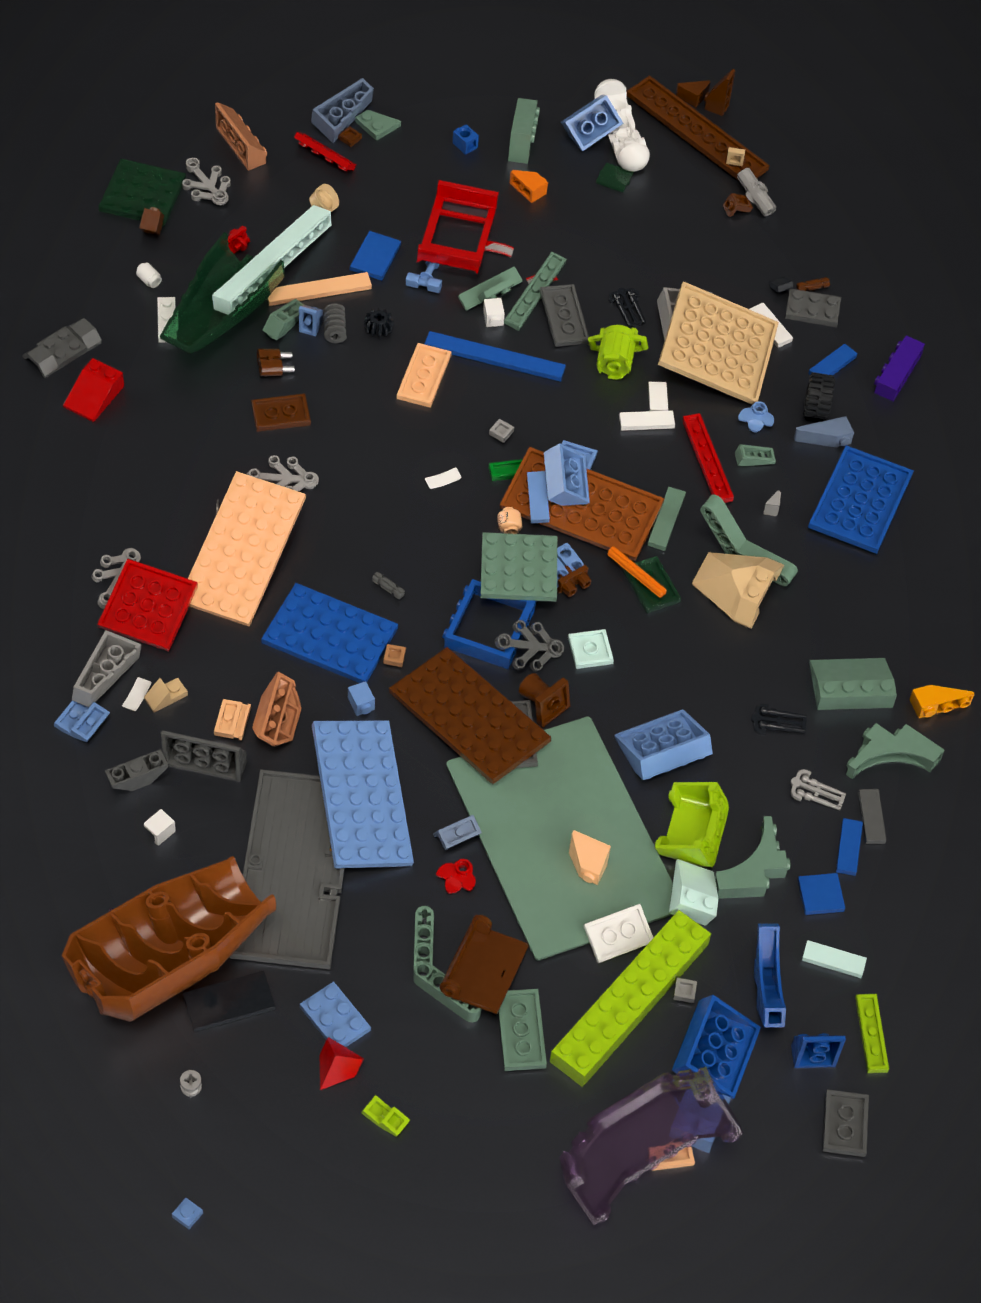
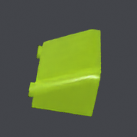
[655,782,729,867]

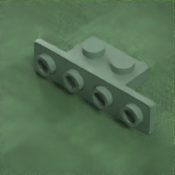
[458,267,522,311]

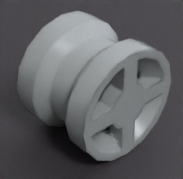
[180,1070,202,1097]

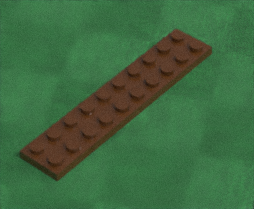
[626,75,770,181]

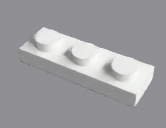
[157,297,177,343]

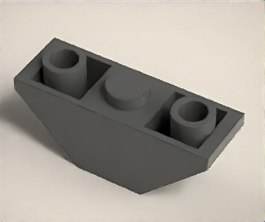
[105,749,168,791]

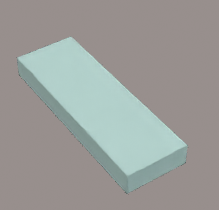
[802,940,867,978]

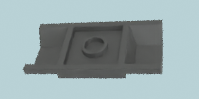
[23,318,102,378]

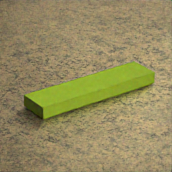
[855,994,889,1073]

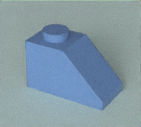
[299,305,323,336]

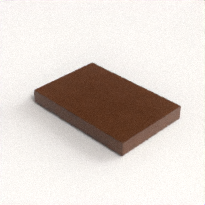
[251,394,311,432]

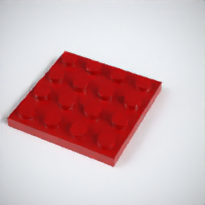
[97,559,198,652]

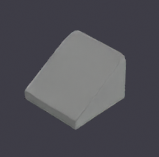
[763,491,781,516]

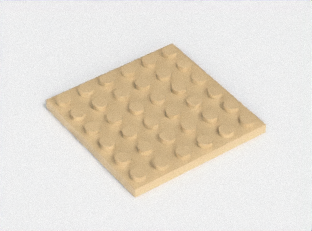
[658,281,779,405]

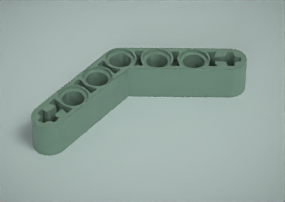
[700,494,798,586]
[413,906,481,1023]

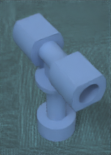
[406,261,442,293]

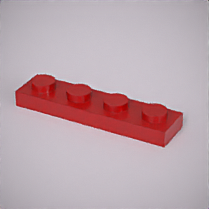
[294,132,357,171]

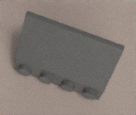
[161,730,247,782]

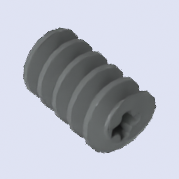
[323,303,346,343]

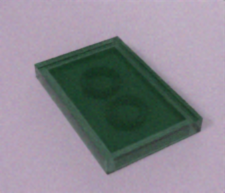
[623,556,681,613]

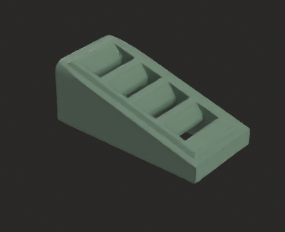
[735,444,776,466]

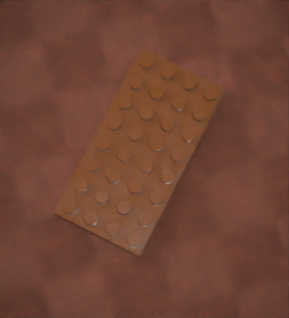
[500,447,665,561]

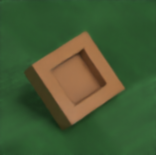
[383,644,406,667]

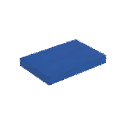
[350,231,401,281]

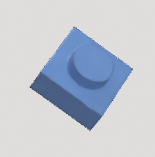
[172,1198,203,1229]

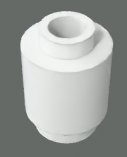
[136,263,162,288]

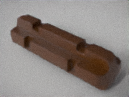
[796,277,830,291]

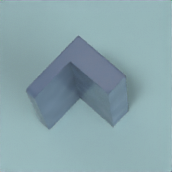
[433,815,482,850]

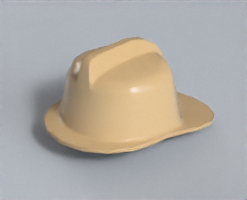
[309,184,339,212]

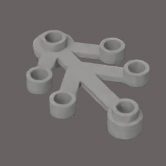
[182,158,231,205]
[247,455,319,492]
[92,548,141,609]

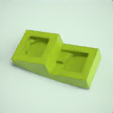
[361,1095,410,1137]

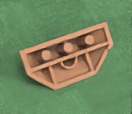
[252,672,302,746]

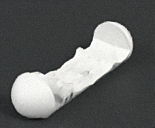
[594,79,650,172]

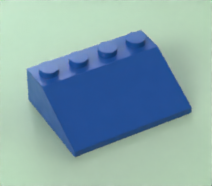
[672,995,761,1099]

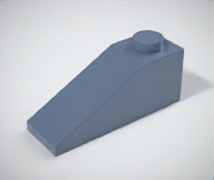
[794,416,854,447]

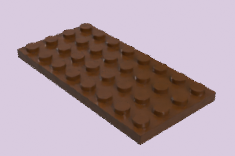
[389,647,551,785]

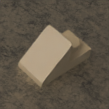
[144,678,188,712]

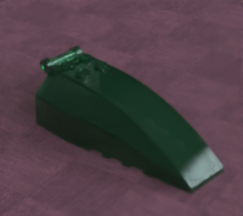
[160,232,285,354]

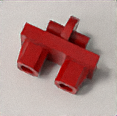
[218,226,250,258]

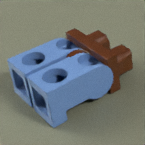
[557,543,591,597]

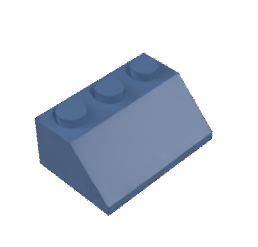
[561,95,624,151]
[544,443,590,506]

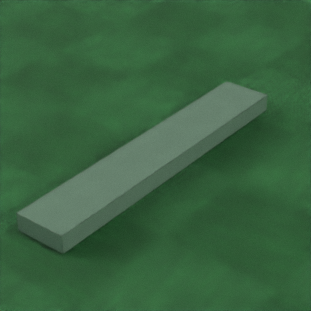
[504,252,567,331]

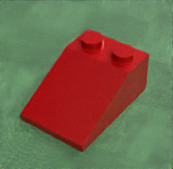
[63,358,124,422]

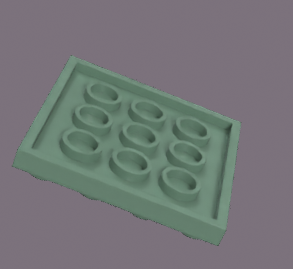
[480,532,557,602]

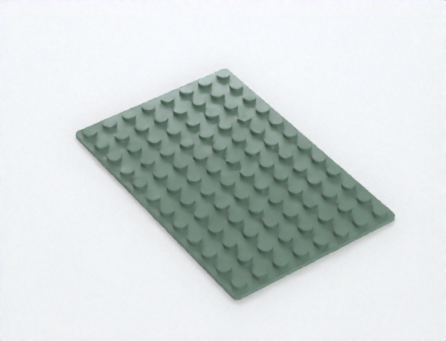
[446,717,673,960]

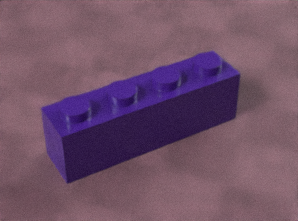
[874,336,925,402]

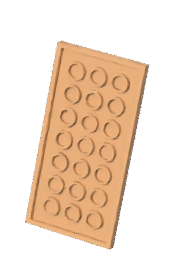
[188,471,306,627]

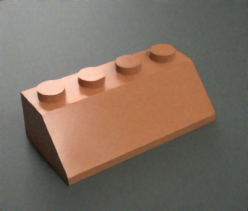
[215,103,267,171]

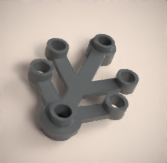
[495,620,564,672]

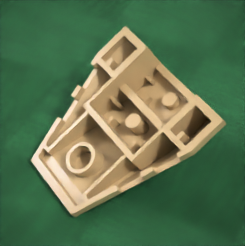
[692,552,784,629]

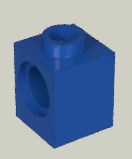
[453,124,479,155]

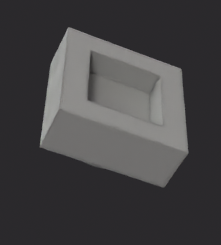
[489,419,514,443]
[673,978,697,1003]

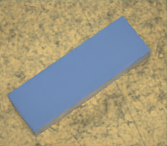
[527,471,550,523]

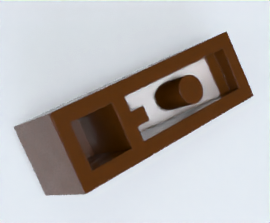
[704,69,735,116]

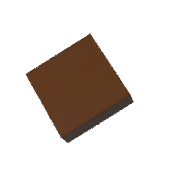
[338,126,362,147]

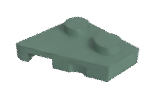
[355,110,401,141]

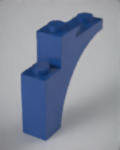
[754,924,786,1027]

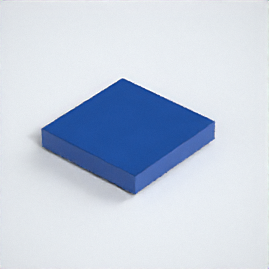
[797,873,845,915]

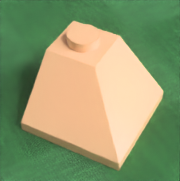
[569,830,611,885]

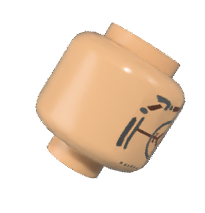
[497,507,522,534]

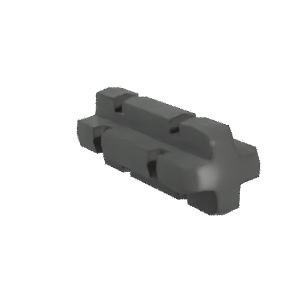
[372,572,405,599]

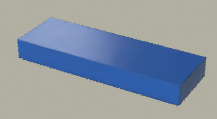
[808,344,858,375]
[836,818,863,876]

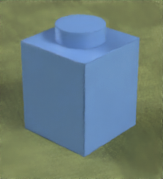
[348,681,375,716]

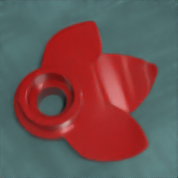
[436,859,476,894]

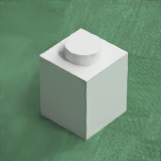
[483,298,505,327]

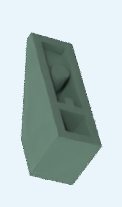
[263,299,304,340]

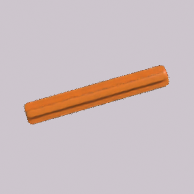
[607,546,667,598]

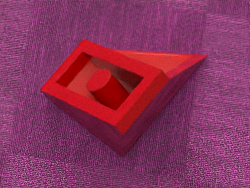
[319,1037,364,1090]

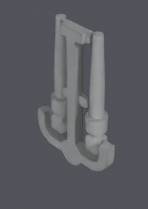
[791,769,846,810]

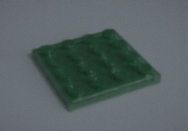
[99,159,186,226]

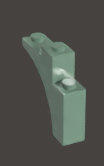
[846,723,944,779]
[715,816,790,899]

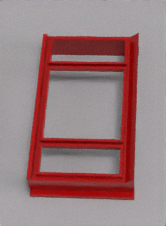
[417,180,499,274]

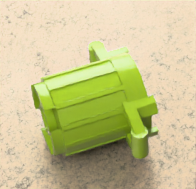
[588,325,649,380]

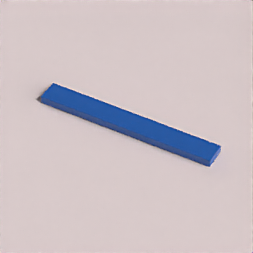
[424,331,566,382]

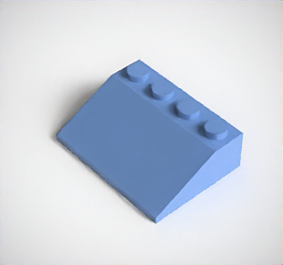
[614,709,713,780]

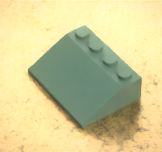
[809,658,897,710]

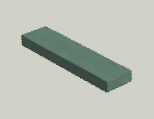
[647,487,686,551]

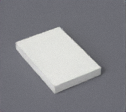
[583,904,653,963]

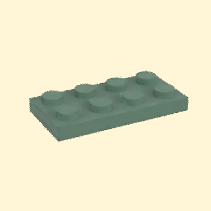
[498,989,547,1071]

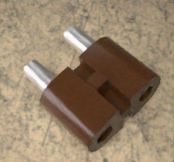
[257,348,294,376]

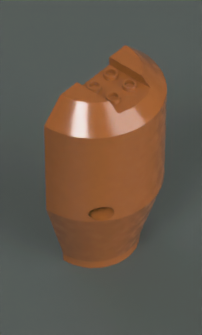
[62,856,276,1022]

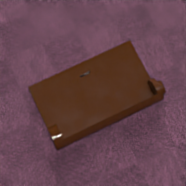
[440,915,529,1014]

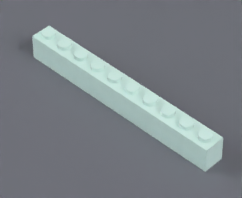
[212,205,332,316]

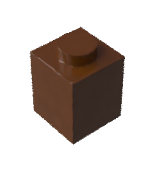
[139,207,165,236]

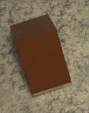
[676,80,710,107]

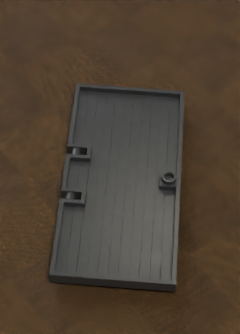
[230,770,345,970]

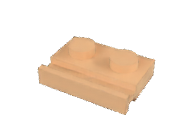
[214,699,251,740]

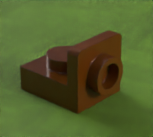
[723,193,753,217]

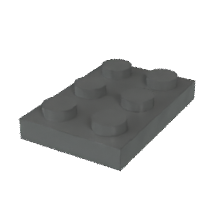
[785,289,841,327]
[823,1089,869,1157]

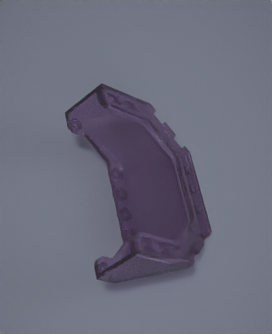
[559,1067,744,1225]

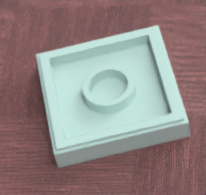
[568,629,614,669]

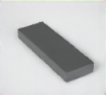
[858,789,886,844]

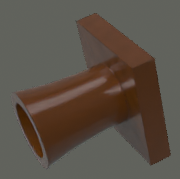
[519,673,570,728]

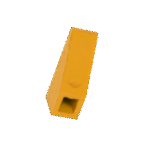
[909,685,974,718]

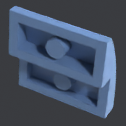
[54,701,110,742]

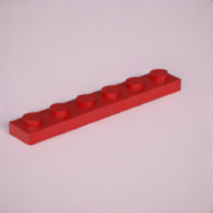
[682,413,734,503]

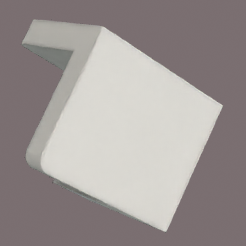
[144,809,176,846]

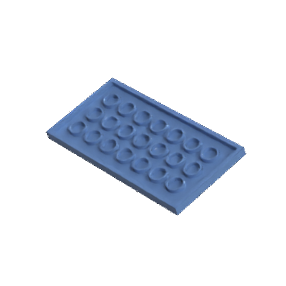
[312,721,414,868]

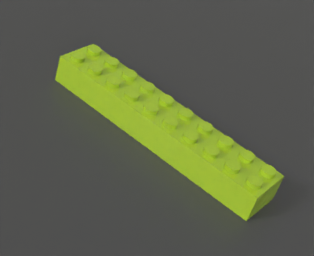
[550,910,711,1087]

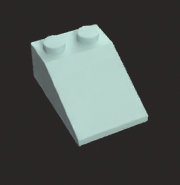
[669,859,718,926]

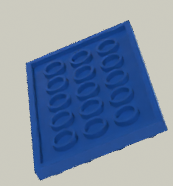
[808,445,914,554]
[261,583,398,683]

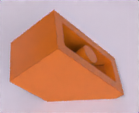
[510,170,548,203]

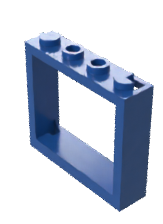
[442,579,536,669]

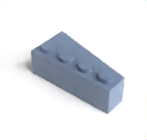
[311,78,374,143]

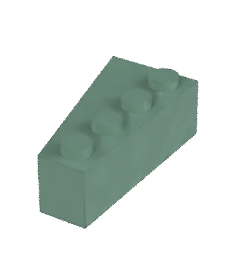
[508,98,540,164]

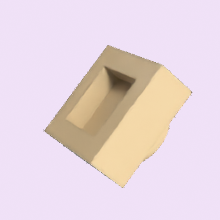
[726,147,745,166]

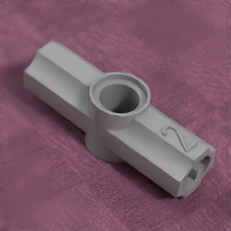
[737,168,777,217]

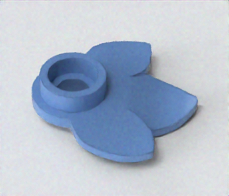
[738,401,774,432]

